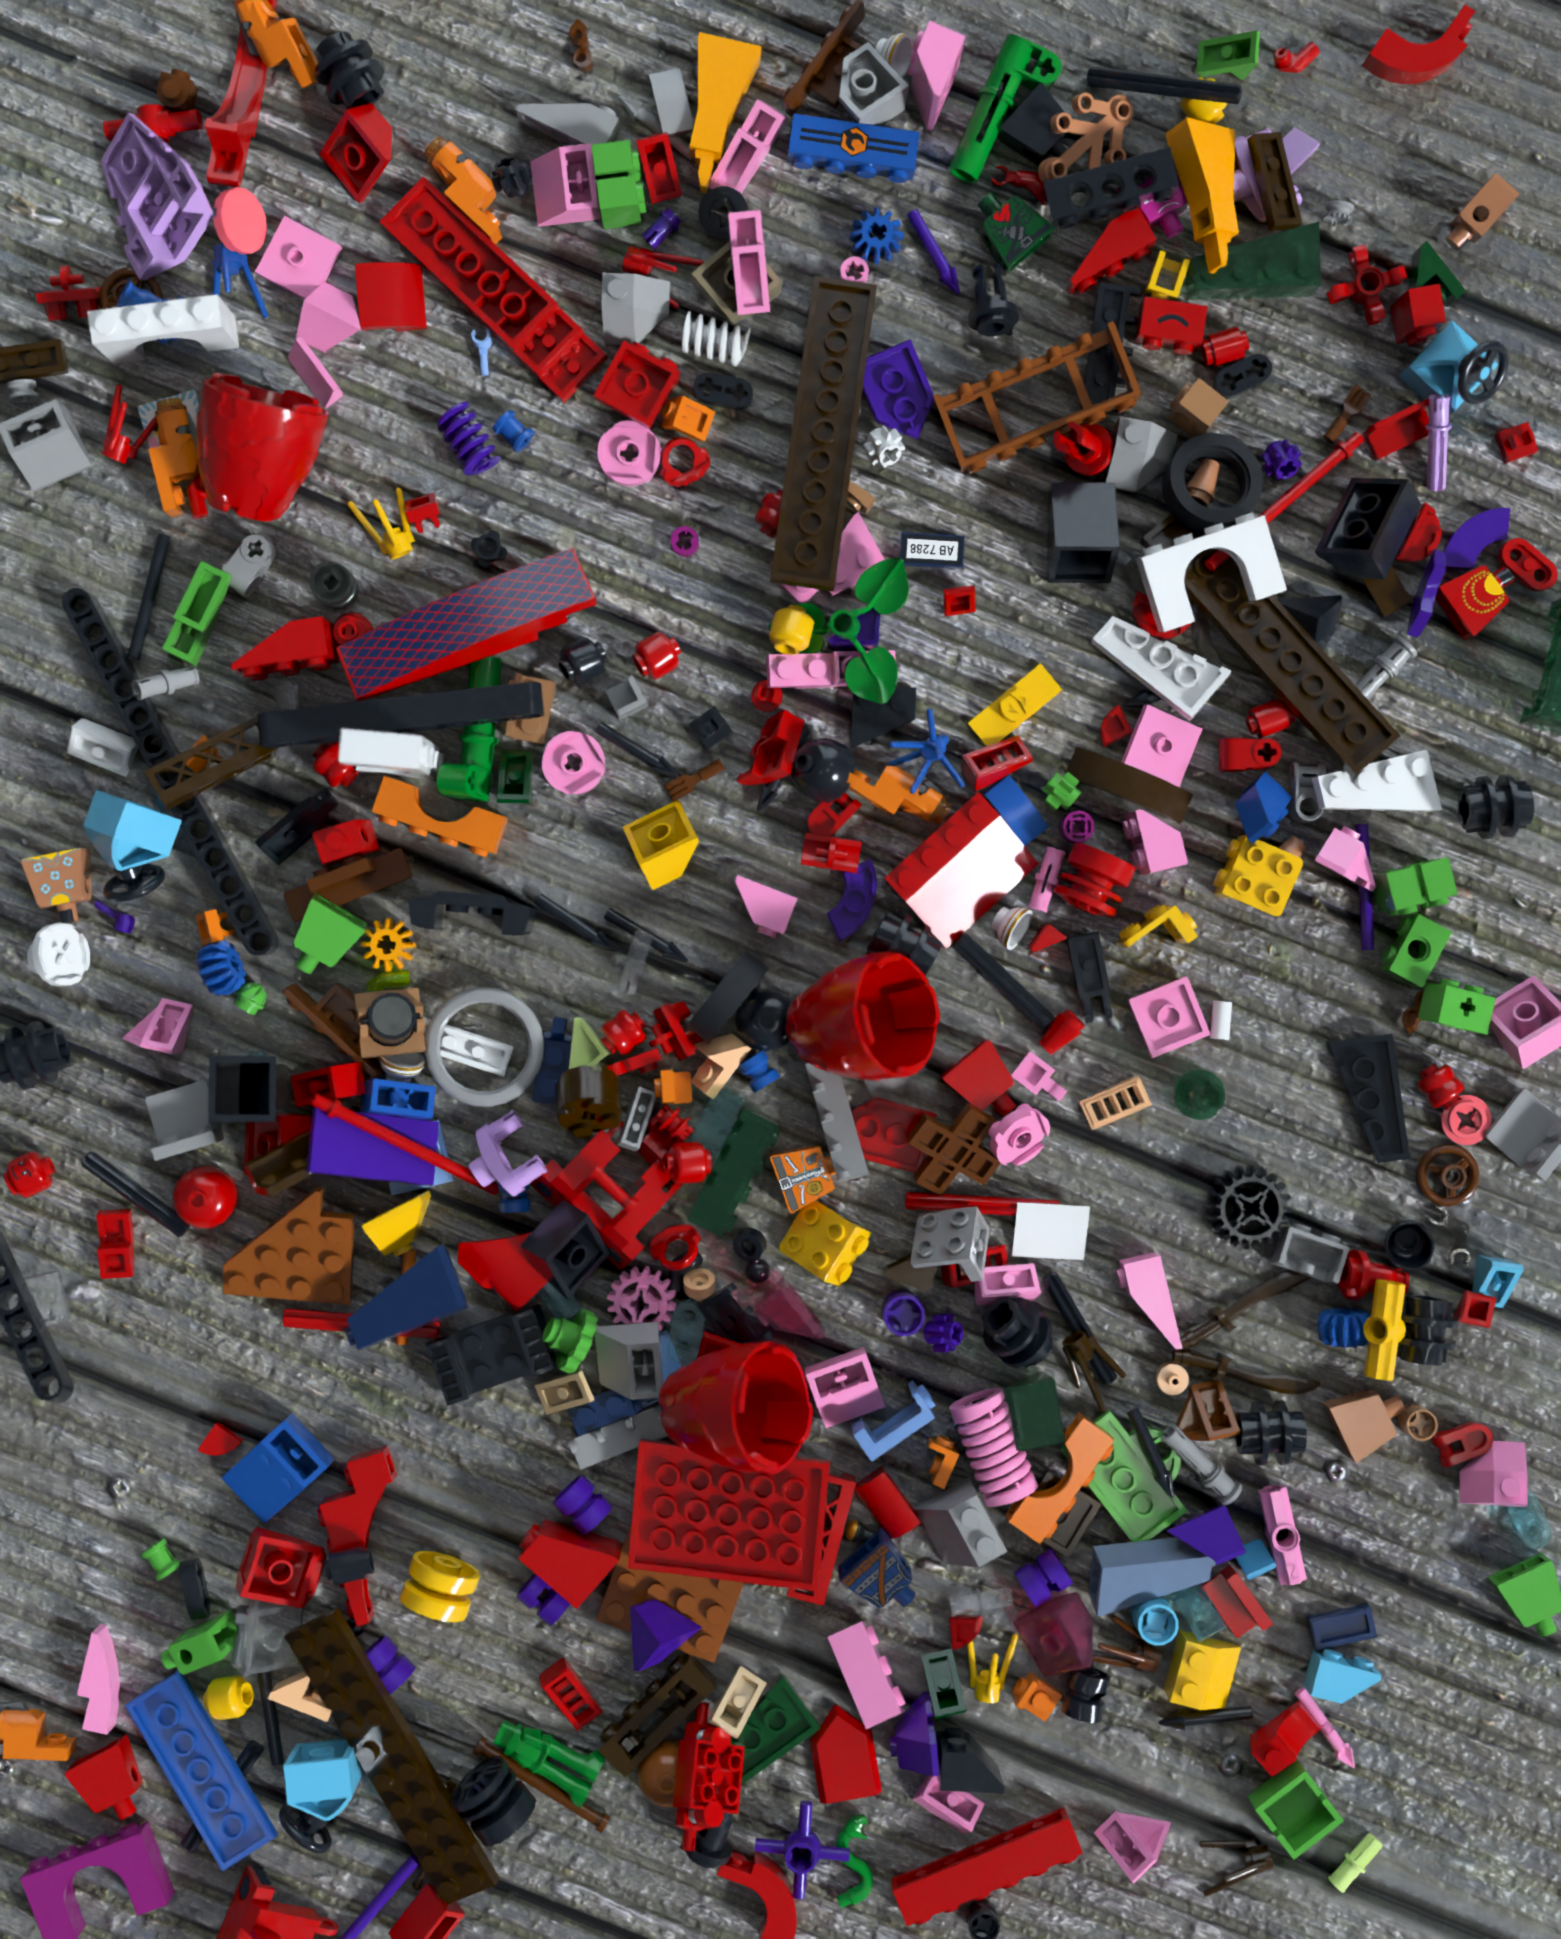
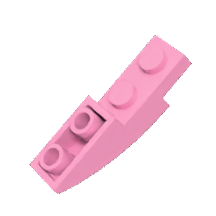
[766,650,896,689]

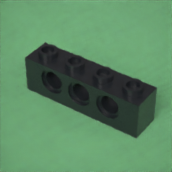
[1043,147,1179,229]

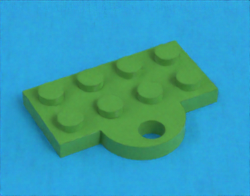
[1059,1409,1188,1542]

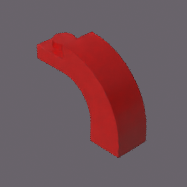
[1361,4,1475,84]
[717,1851,797,1939]

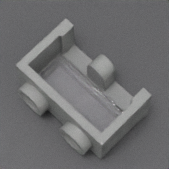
[1270,1223,1349,1284]

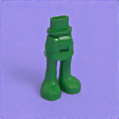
[493,1720,605,1808]

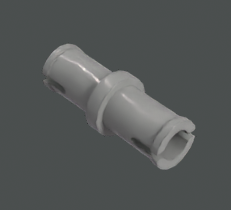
[131,665,199,700]

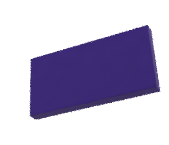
[306,1107,439,1186]

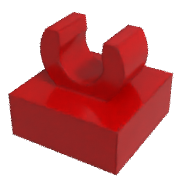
[1495,422,1538,464]
[404,492,440,533]

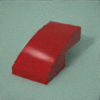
[96,1209,134,1279]

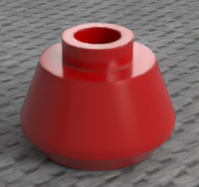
[332,612,373,648]

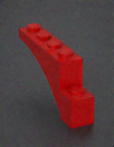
[317,1445,397,1627]

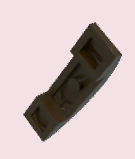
[1066,747,1193,824]

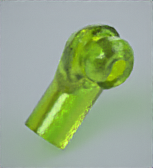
[365,969,410,992]

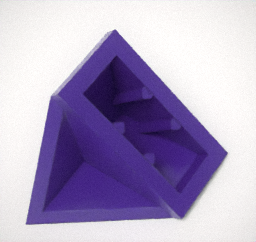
[827,607,880,651]
[1167,1505,1246,1565]
[630,1599,702,1672]

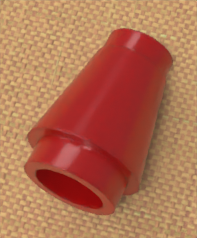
[1038,1009,1085,1055]

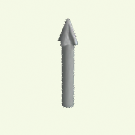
[619,96,694,161]

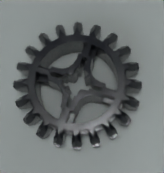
[1205,1164,1292,1250]

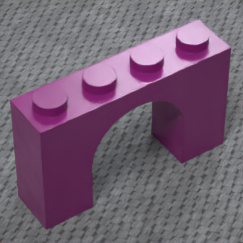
[20,1821,175,1939]

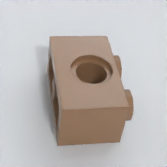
[1168,378,1229,438]

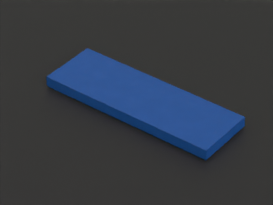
[124,1671,278,1872]

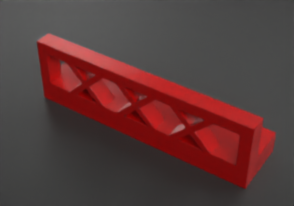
[787,1473,856,1606]

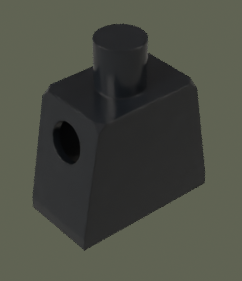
[997,83,1072,165]

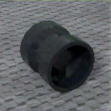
[966,1899,1000,1939]

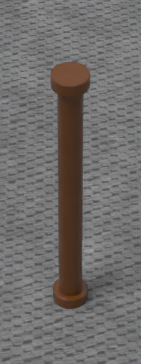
[472,1736,611,1833]

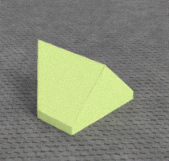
[569,1017,611,1069]

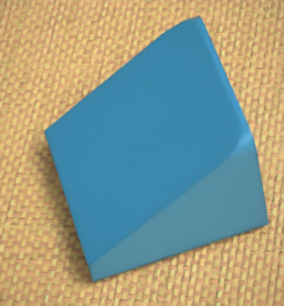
[1235,1539,1277,1580]

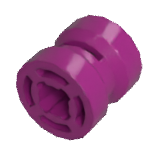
[1059,811,1095,844]

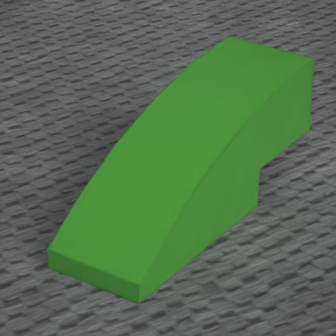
[162,561,231,666]

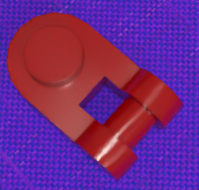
[807,793,862,836]
[1431,1421,1493,1467]

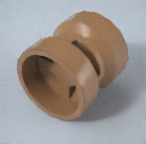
[1398,1404,1438,1441]

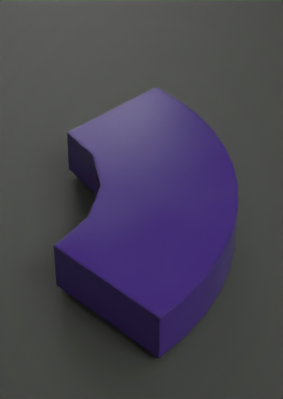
[1443,508,1510,570]
[1407,550,1446,638]
[826,859,877,942]

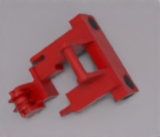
[530,1104,694,1270]
[216,1865,339,1939]

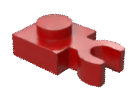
[607,1047,663,1076]

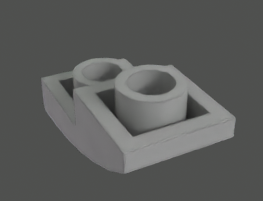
[649,68,694,137]

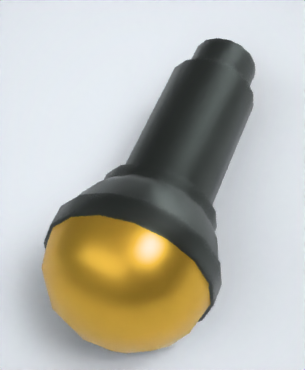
[845,1520,892,1542]

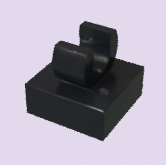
[689,706,733,751]

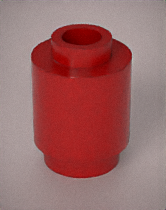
[1200,326,1249,366]
[1245,698,1296,738]

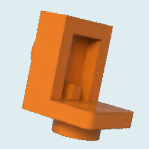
[654,1070,693,1105]

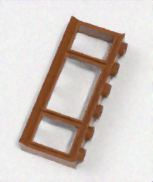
[933,321,1141,474]

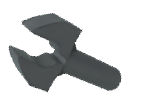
[230,1605,255,1668]

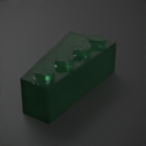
[1186,222,1321,300]
[687,1105,781,1237]

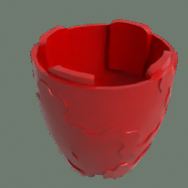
[196,373,329,522]
[785,952,940,1081]
[659,1341,813,1474]

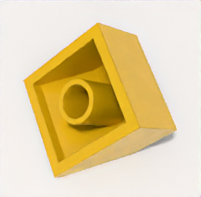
[1164,1630,1241,1710]

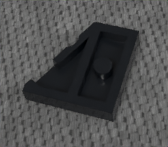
[850,687,916,748]

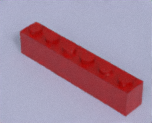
[891,1807,1083,1926]

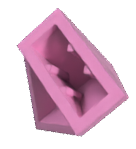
[296,282,361,354]
[121,998,193,1054]
[1094,1811,1171,1883]

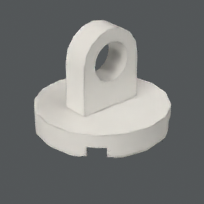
[27,922,90,987]

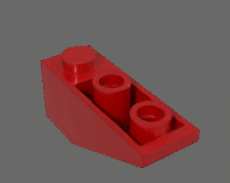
[1066,208,1157,294]

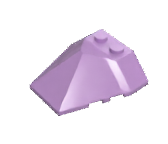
[101,113,214,280]

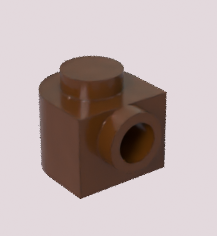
[156,69,198,112]

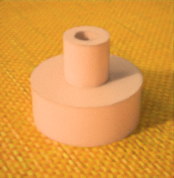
[683,1268,716,1302]
[1155,1362,1189,1395]

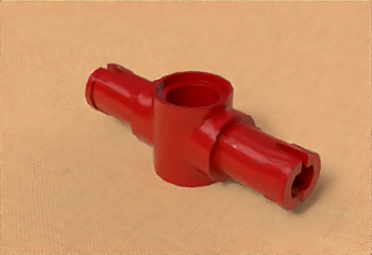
[103,104,203,144]

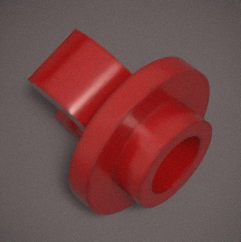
[751,680,783,712]

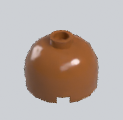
[636,1739,679,1807]

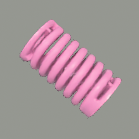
[949,1387,1038,1507]

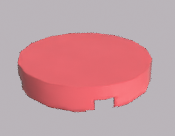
[213,187,267,255]

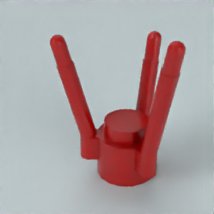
[622,246,704,309]
[101,384,163,464]

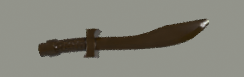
[1180,1271,1311,1350]
[1171,1350,1320,1394]

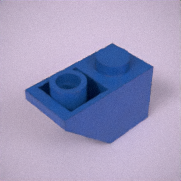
[1235,771,1292,844]

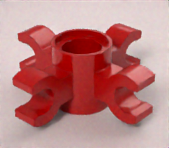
[1326,244,1407,326]

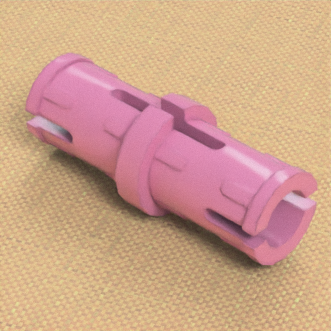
[1028,847,1066,913]

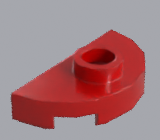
[1394,502,1442,563]
[1132,591,1192,640]

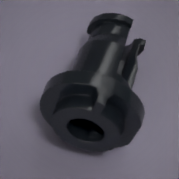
[968,263,1019,336]
[680,1813,733,1868]

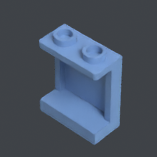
[850,1380,936,1462]

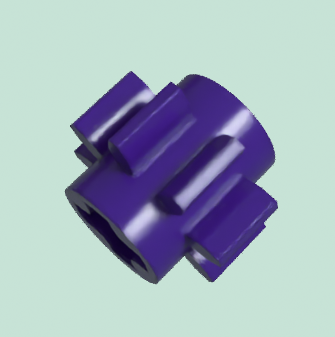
[1261,439,1302,481]
[924,1313,963,1353]

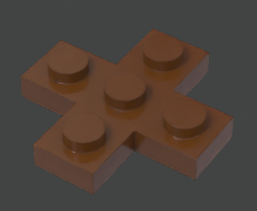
[906,1103,1000,1196]

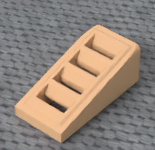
[1078,1075,1152,1130]

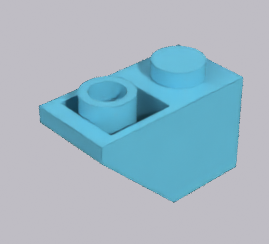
[1304,1648,1382,1704]

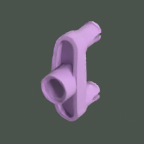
[1233,128,1302,222]
[469,1109,548,1197]

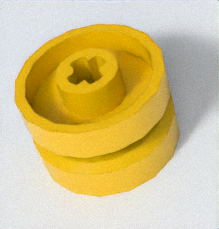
[399,1551,480,1622]

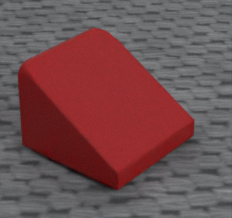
[1026,924,1067,953]
[1453,1290,1496,1329]

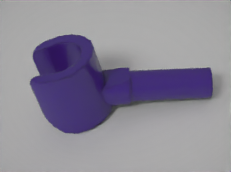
[94,900,135,934]

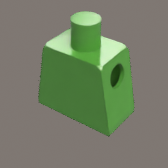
[293,893,367,974]
[1487,1553,1561,1637]
[161,1609,237,1675]

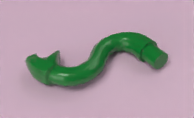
[836,1814,873,1908]

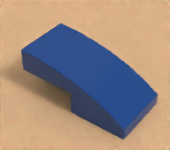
[983,775,1049,846]

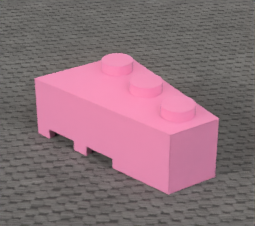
[827,1621,906,1729]

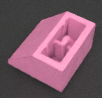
[530,143,601,227]
[1122,809,1188,875]
[805,1347,885,1428]

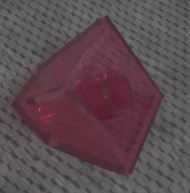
[754,1277,826,1339]
[1013,1592,1093,1677]

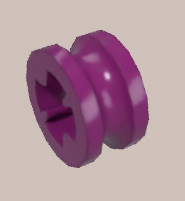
[671,526,699,557]

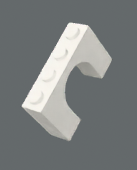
[88,295,239,364]
[1136,512,1287,632]
[339,729,444,779]

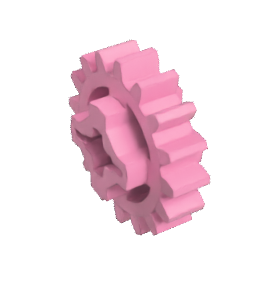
[607,1266,677,1331]

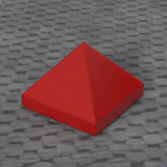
[943,585,976,617]

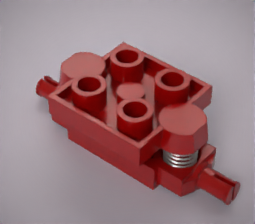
[673,1702,745,1851]

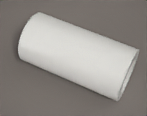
[1210,1001,1232,1040]

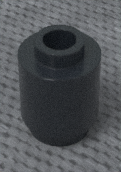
[324,1546,374,1585]

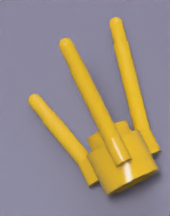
[348,488,415,560]
[967,1634,1018,1703]

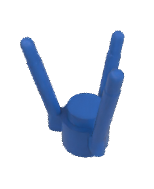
[212,243,268,318]

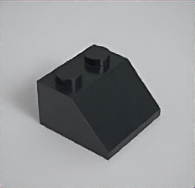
[520,1200,610,1299]
[936,1727,1005,1794]

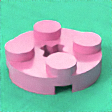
[597,420,661,487]
[542,731,605,795]
[988,1104,1050,1166]

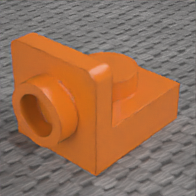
[661,396,716,442]
[926,1435,959,1489]
[1012,1671,1062,1722]

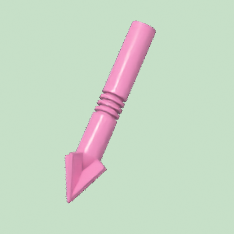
[1295,1687,1355,1768]

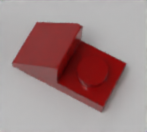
[636,131,683,204]

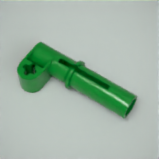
[948,34,1062,183]
[437,656,502,802]

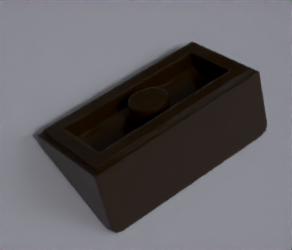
[1361,566,1412,618]

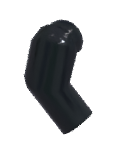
[667,1250,703,1292]

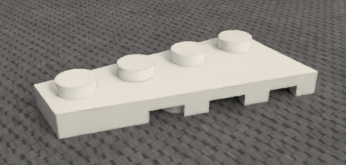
[1091,616,1231,721]
[1312,750,1442,812]

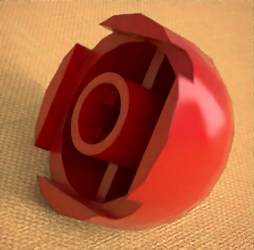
[172,1165,239,1229]

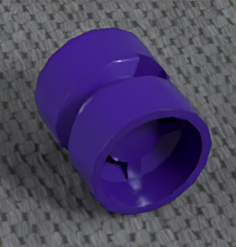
[881,1289,925,1337]
[552,1474,613,1536]
[1014,1548,1073,1608]
[516,1573,570,1626]
[365,1634,416,1694]

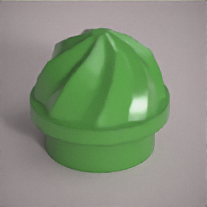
[233,982,266,1015]

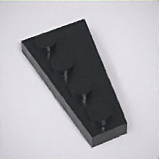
[1327,1033,1410,1163]

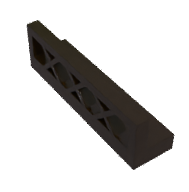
[144,716,279,813]
[243,1106,360,1197]

